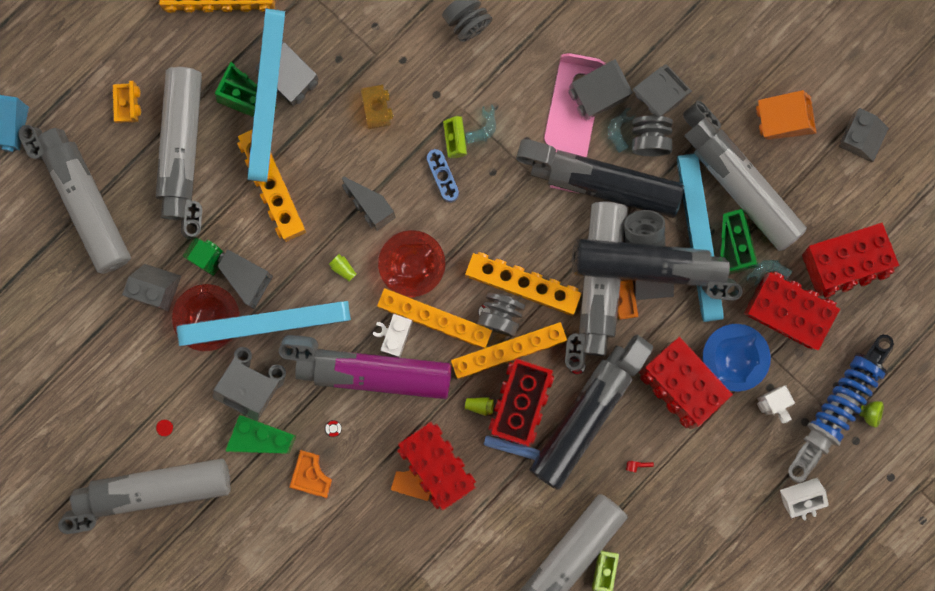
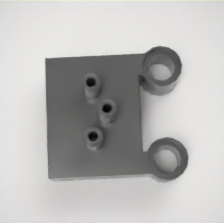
[213,347,286,421]

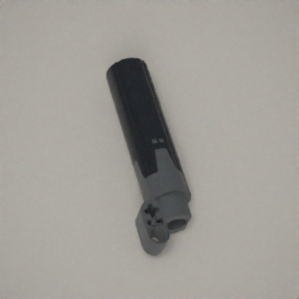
[516,139,684,218]
[571,238,742,300]
[529,334,653,490]

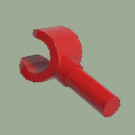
[626,461,654,473]

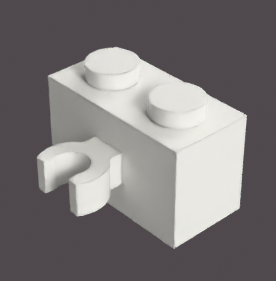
[373,314,413,358]
[757,386,795,423]
[780,478,829,520]

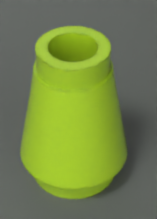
[328,254,357,281]
[465,397,494,416]

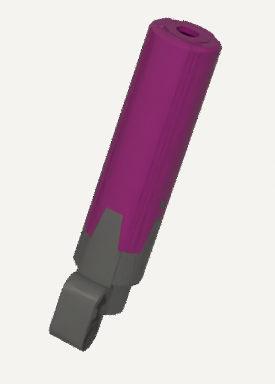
[279,335,451,399]

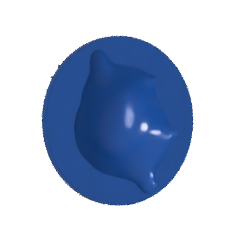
[702,324,771,392]

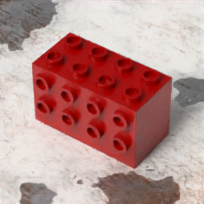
[802,222,899,298]
[743,271,840,351]
[638,336,733,430]
[488,358,555,447]
[397,422,476,511]

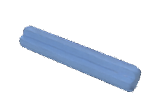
[484,436,540,460]

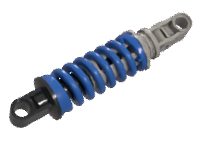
[789,334,894,483]

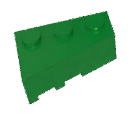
[215,62,276,117]
[720,209,759,275]
[182,237,224,277]
[225,415,297,454]

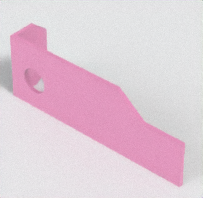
[544,53,605,193]

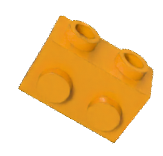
[113,81,141,123]

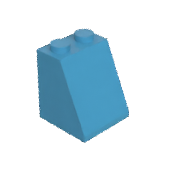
[0,95,29,152]

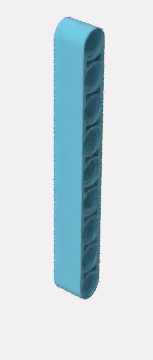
[247,9,285,182]
[677,154,724,322]
[176,301,351,346]

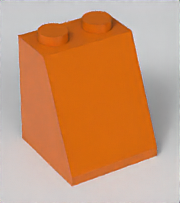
[756,90,817,140]

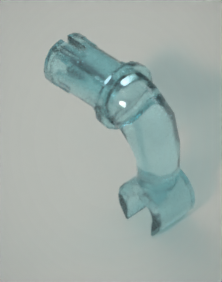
[465,104,496,144]
[608,108,635,153]
[746,259,793,287]

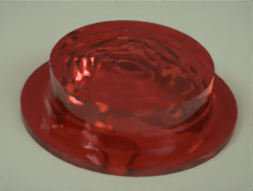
[378,230,445,297]
[172,284,240,351]

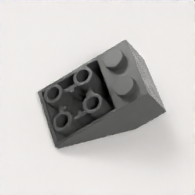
[633,64,692,117]
[342,177,396,231]

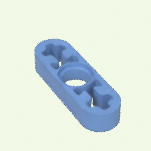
[427,149,459,202]

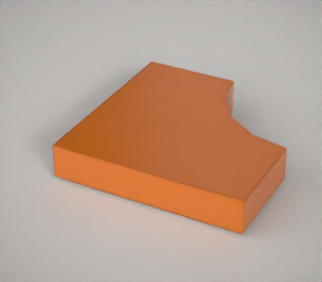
[617,280,638,320]
[289,450,333,498]
[391,470,430,501]

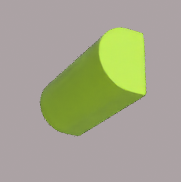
[443,116,467,158]
[592,550,619,591]

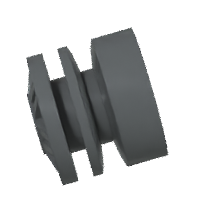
[442,0,492,42]
[632,115,673,156]
[624,210,666,246]
[477,293,525,337]

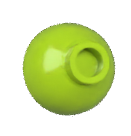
[860,401,884,428]

